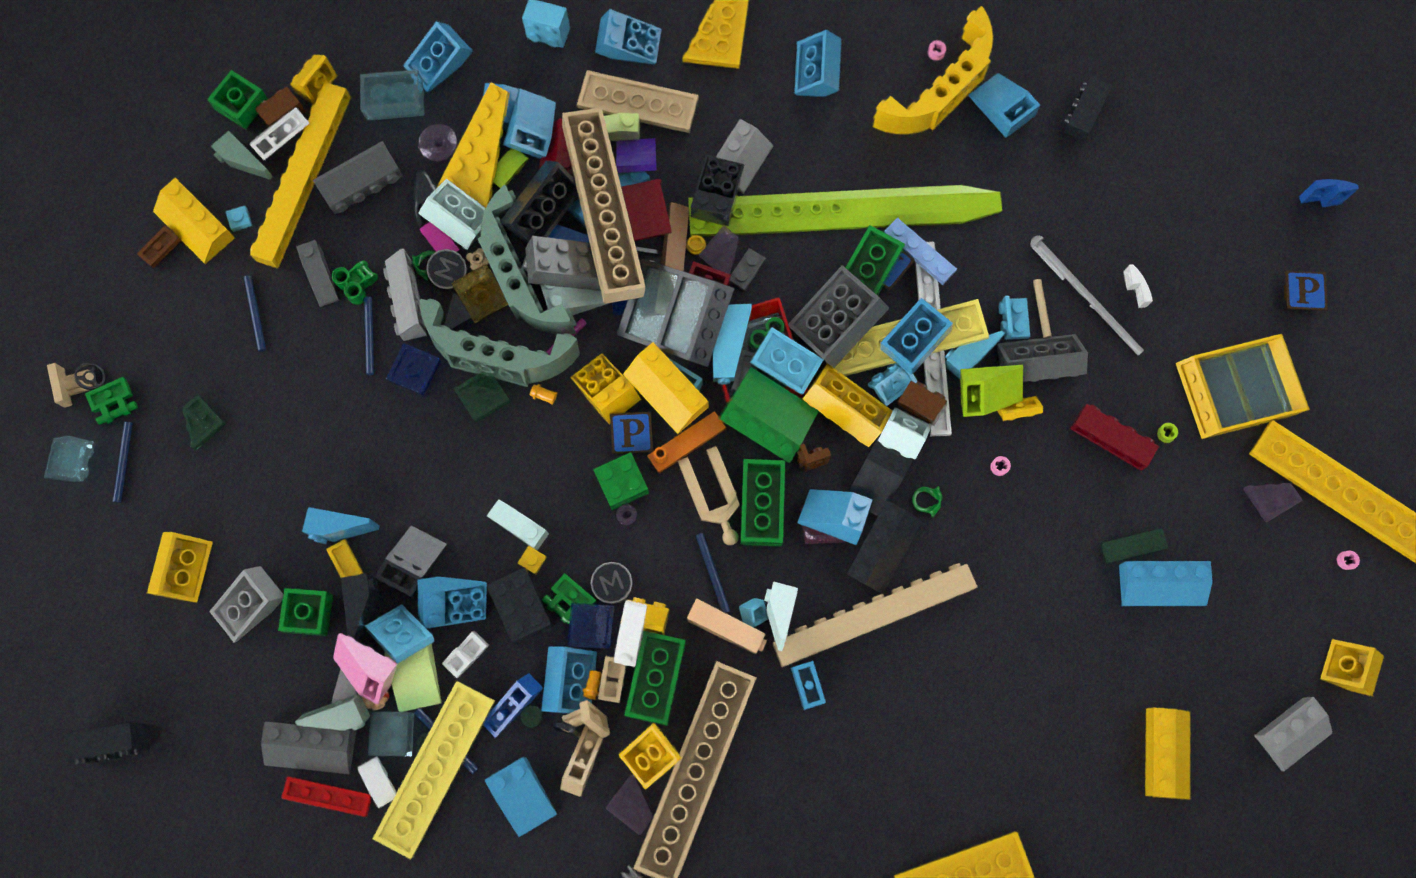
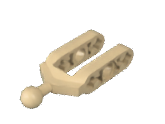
[678,446,740,545]

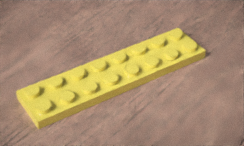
[826,299,989,376]
[373,681,495,859]

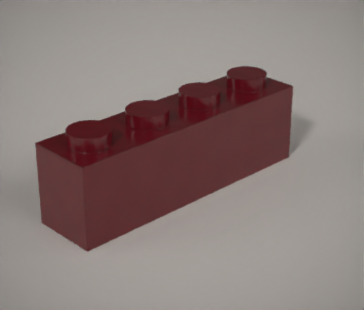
[1070,404,1159,471]

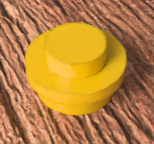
[686,235,706,255]

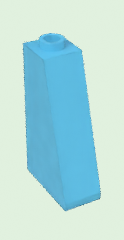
[712,304,752,385]

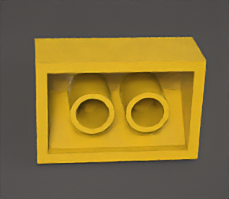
[147,532,213,603]

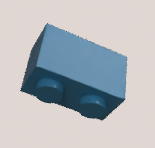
[791,661,826,710]

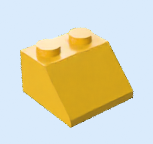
[291,55,337,105]
[620,597,669,635]
[1320,639,1384,696]

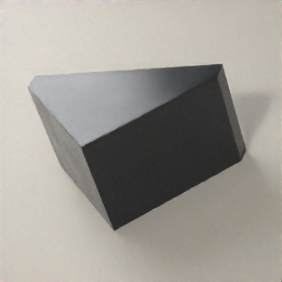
[444,294,475,332]

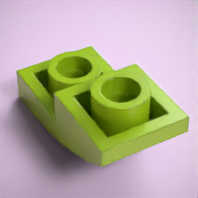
[493,148,529,188]

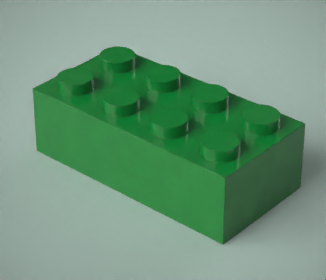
[846,225,905,296]
[741,459,785,546]
[625,631,686,726]

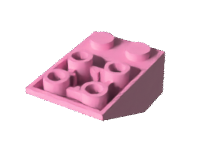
[333,633,397,705]

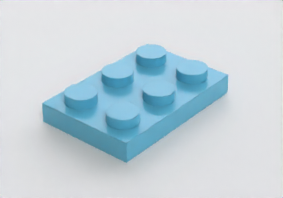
[750,327,824,395]
[365,604,434,664]

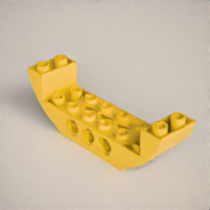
[873,6,993,134]

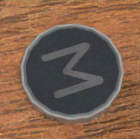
[426,249,467,289]
[591,562,633,604]

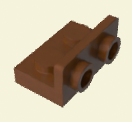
[796,444,831,472]

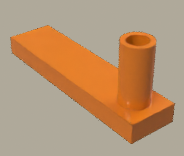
[647,411,726,473]

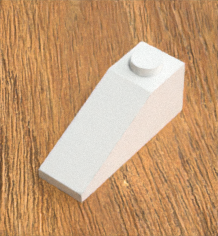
[250,107,309,160]
[614,600,647,667]

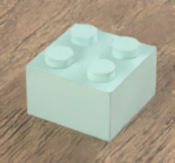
[878,407,932,459]

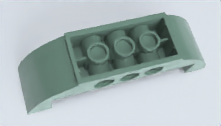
[477,185,577,335]
[420,299,580,387]

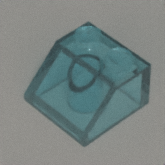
[44,435,94,482]
[368,712,414,756]

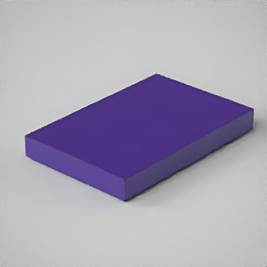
[616,138,657,173]

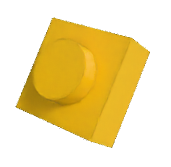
[518,546,547,575]

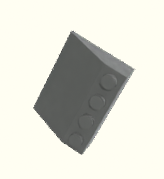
[788,265,889,368]

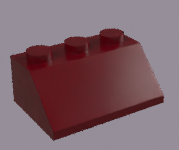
[539,118,575,179]

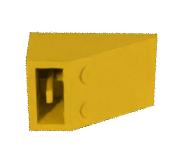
[570,353,641,424]

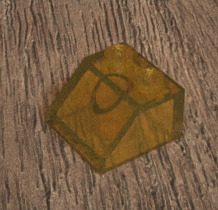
[451,264,508,323]

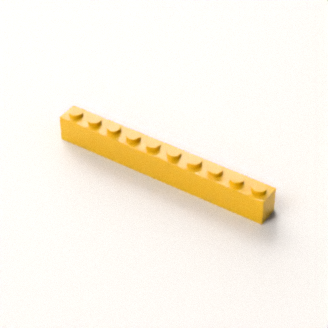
[250,82,351,268]

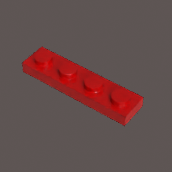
[282,777,372,817]

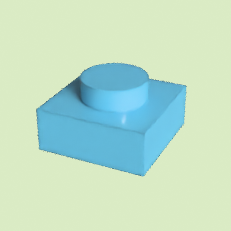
[226,206,252,232]

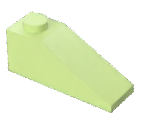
[604,113,640,141]

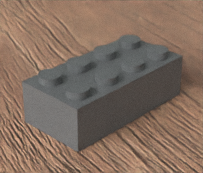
[526,236,601,291]

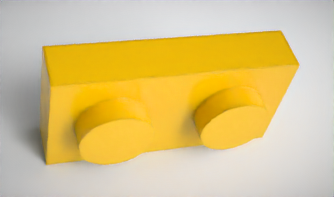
[997,396,1043,421]

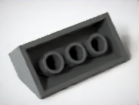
[313,141,402,214]
[997,334,1088,382]
[261,722,356,774]

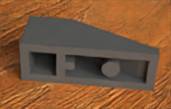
[296,240,339,307]

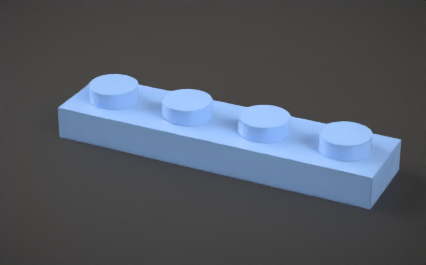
[884,218,957,285]

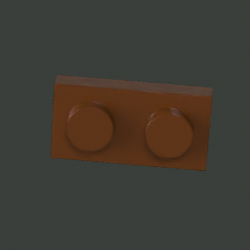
[137,226,181,269]

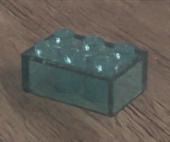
[360,70,424,120]

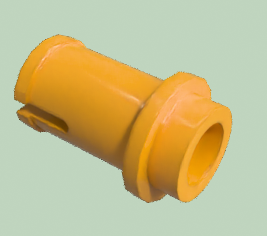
[530,384,557,404]
[582,671,602,700]

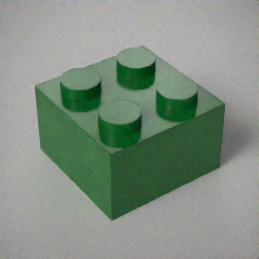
[207,70,268,130]
[593,452,649,510]
[278,588,333,636]

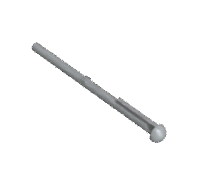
[1030,236,1144,355]

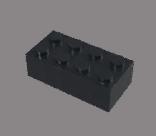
[500,161,578,247]

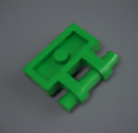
[85,377,138,425]
[542,573,596,628]

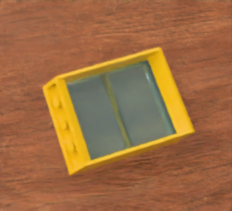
[1176,334,1310,439]

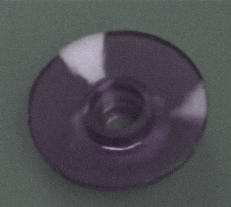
[418,124,457,161]

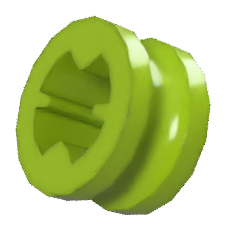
[1157,423,1178,443]

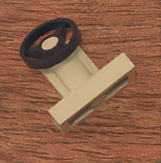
[47,363,105,408]
[552,700,610,739]

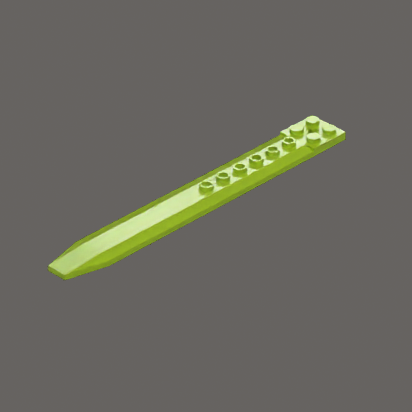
[689,185,1002,237]

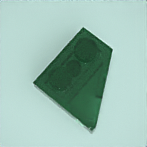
[182,394,226,451]

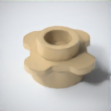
[466,248,489,271]

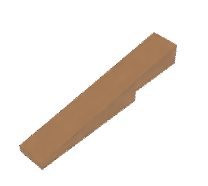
[655,202,689,317]

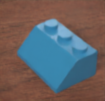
[795,30,841,97]
[542,647,597,714]

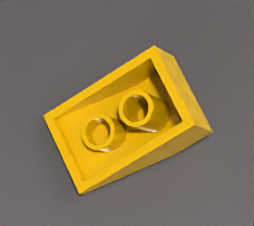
[619,723,682,789]

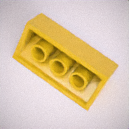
[153,178,235,264]
[623,342,709,434]
[803,363,893,447]
[1145,708,1190,799]

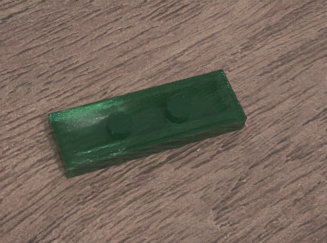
[1101,528,1168,564]

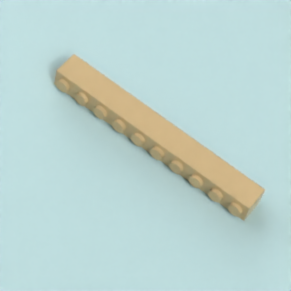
[772,563,977,667]

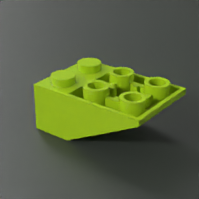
[960,365,1023,417]

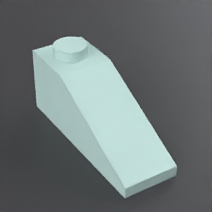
[487,500,549,550]
[764,582,798,651]

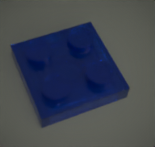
[386,343,441,396]
[567,603,614,648]

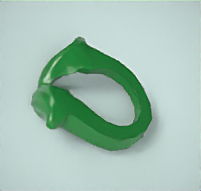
[412,251,435,281]
[912,486,942,517]

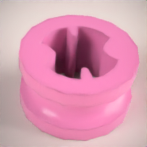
[928,41,946,60]
[990,456,1011,476]
[1337,551,1360,570]

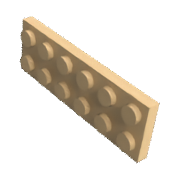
[577,71,698,133]

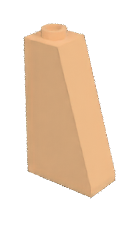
[687,599,767,655]

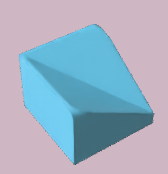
[739,598,769,628]

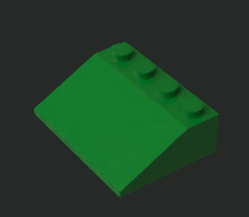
[718,367,819,463]

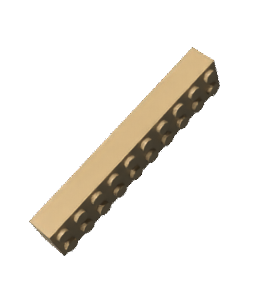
[562,107,645,304]
[634,661,756,878]

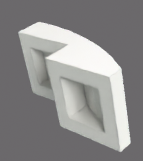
[1124,265,1153,308]
[442,631,489,678]
[358,756,397,808]

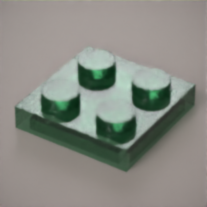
[454,371,510,423]

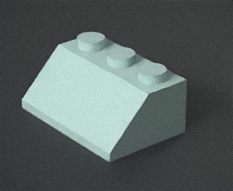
[419,179,486,249]

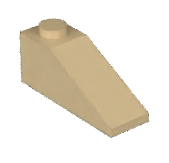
[561,725,603,797]

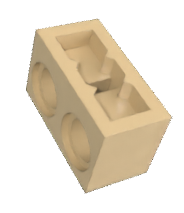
[598,656,626,703]

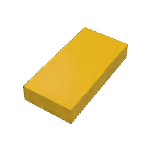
[326,539,364,578]

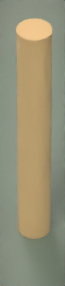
[1033,279,1052,338]

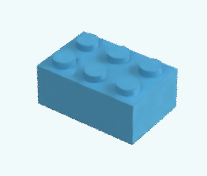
[881,298,953,375]

